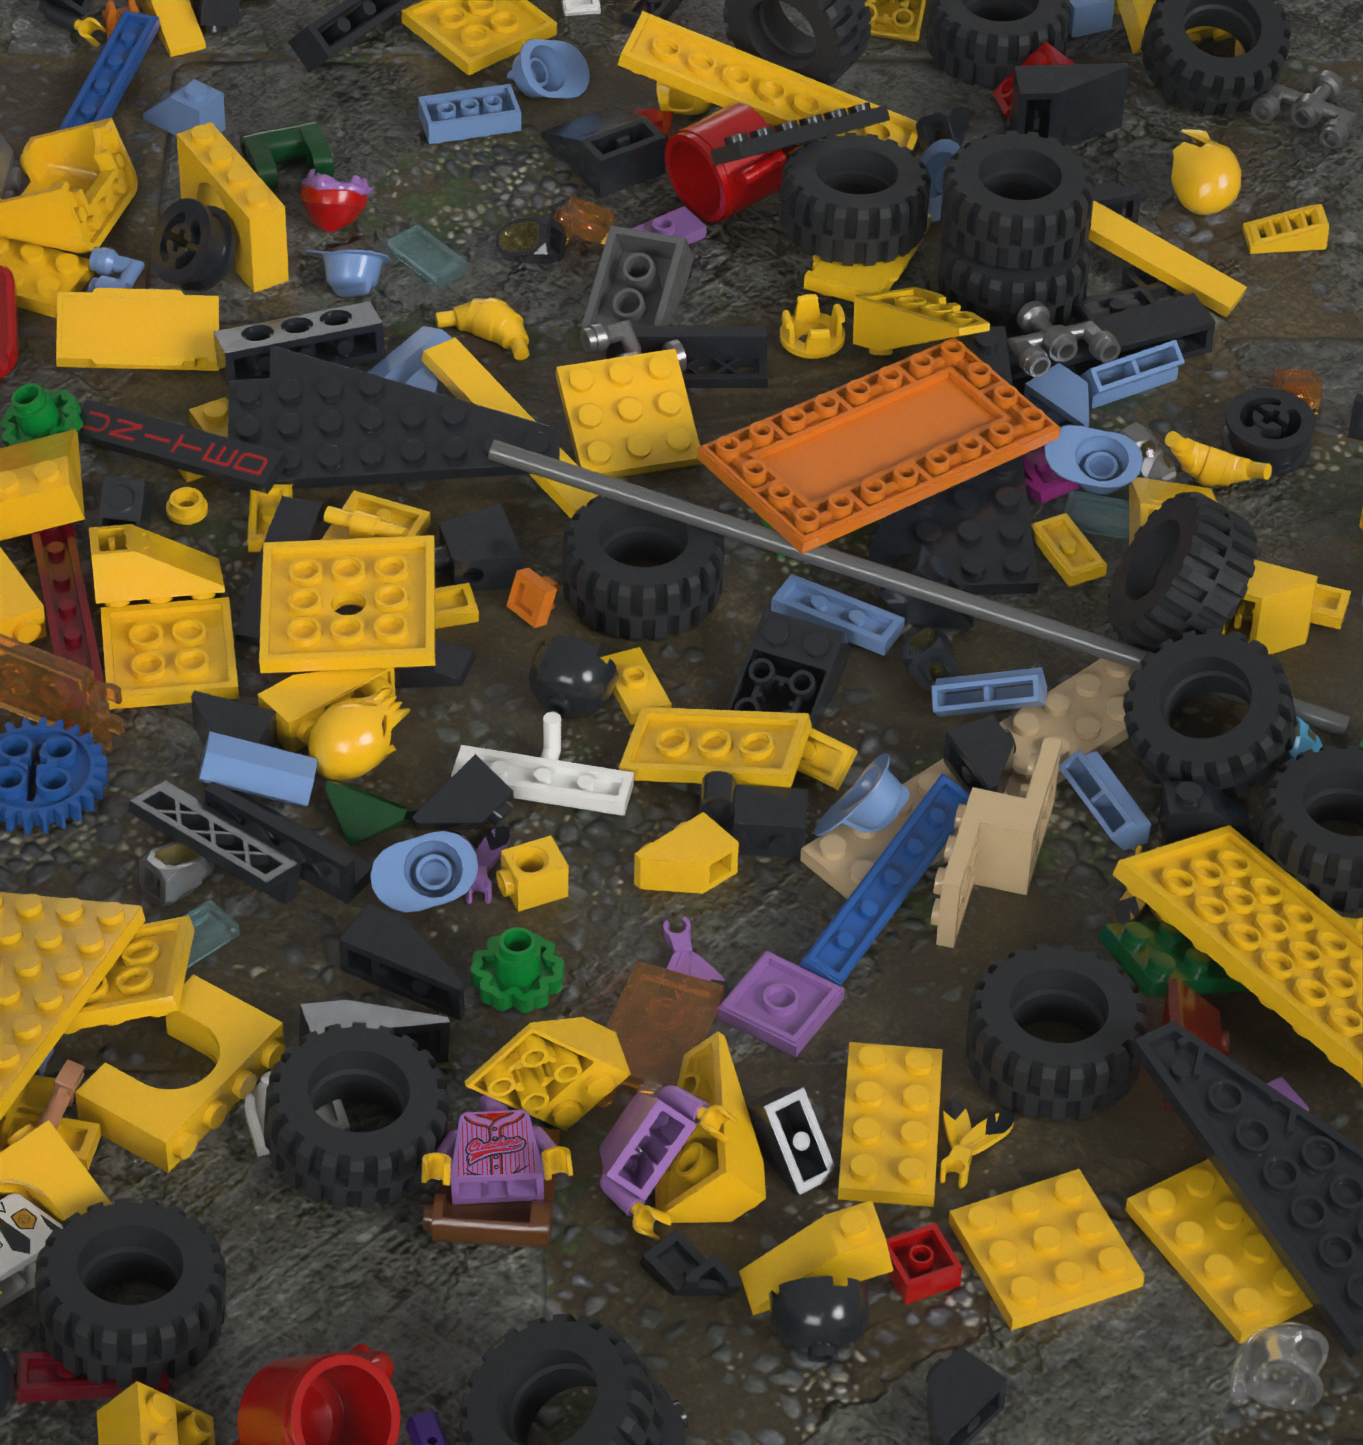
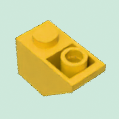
[634,812,739,894]

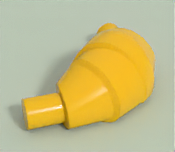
[435,297,529,361]
[1165,431,1272,488]

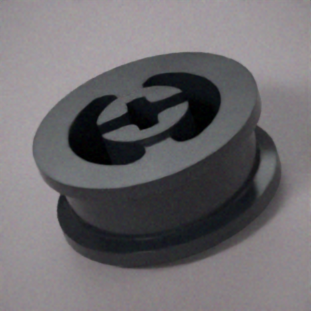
[151,198,236,292]
[1221,388,1316,476]

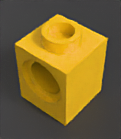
[496,835,569,912]

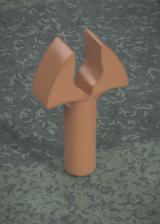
[35,1060,85,1129]

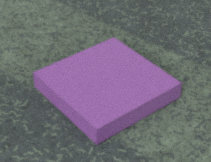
[717,950,845,1057]

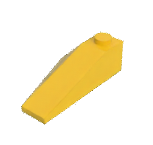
[853,287,990,355]
[655,1031,766,1223]

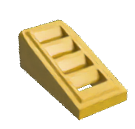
[1242,204,1329,254]

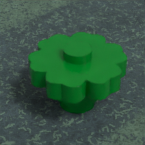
[0,383,83,447]
[471,927,565,1013]

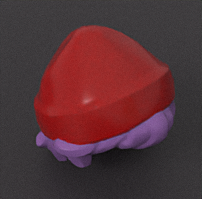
[300,169,373,233]

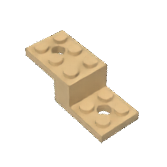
[930,737,1062,948]

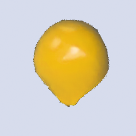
[1171,129,1242,215]
[308,688,411,781]

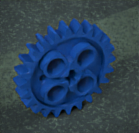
[0,717,108,835]

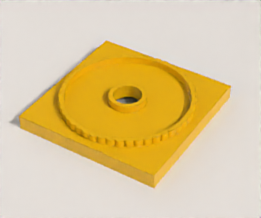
[259,535,435,673]

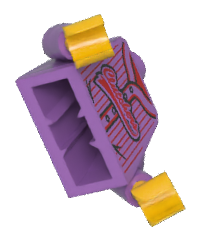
[599,1085,739,1240]
[421,1095,573,1205]

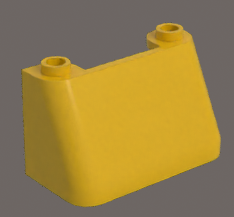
[0,117,138,254]

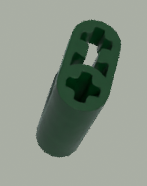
[240,120,334,189]

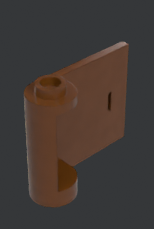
[423,1122,561,1249]

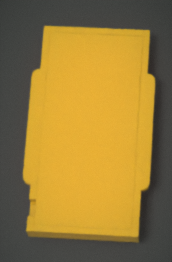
[803,213,931,302]
[56,288,219,371]

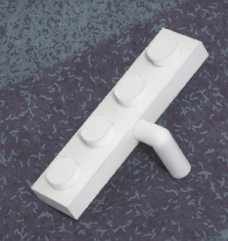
[451,712,634,816]

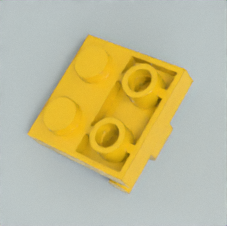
[321,490,431,540]

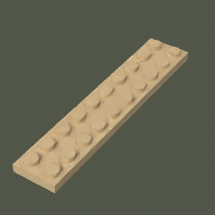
[800,658,1139,899]

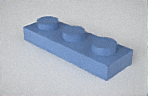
[771,574,905,656]

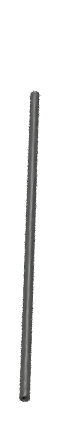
[488,439,1350,737]

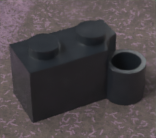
[699,771,808,859]

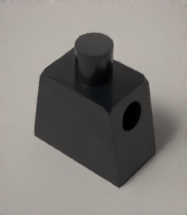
[435,504,523,591]

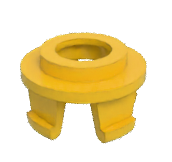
[779,294,845,359]

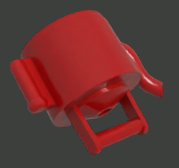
[665,103,802,223]
[231,1344,400,1445]

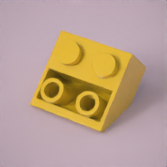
[1222,560,1318,654]
[97,1381,215,1445]

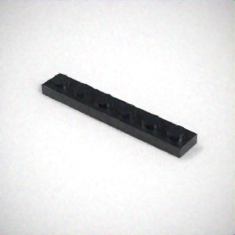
[711,102,890,166]

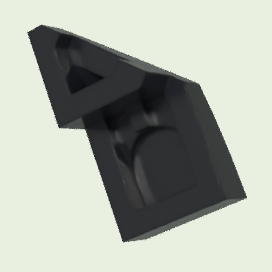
[639,1229,742,1296]

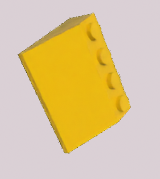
[0,429,85,541]

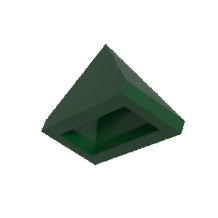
[325,781,418,846]

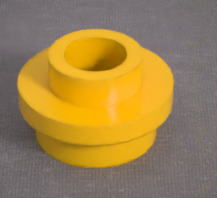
[166,487,208,525]

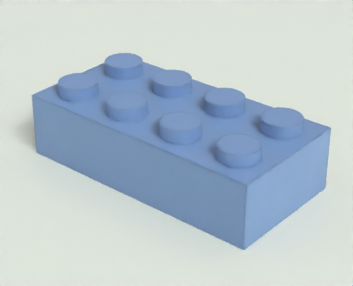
[418,84,521,144]

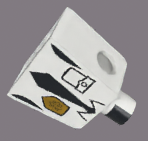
[0,1194,63,1308]

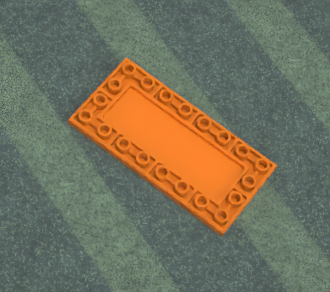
[697,337,1061,554]

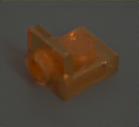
[553,196,614,246]
[1272,369,1322,414]

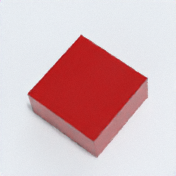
[886,1222,962,1305]

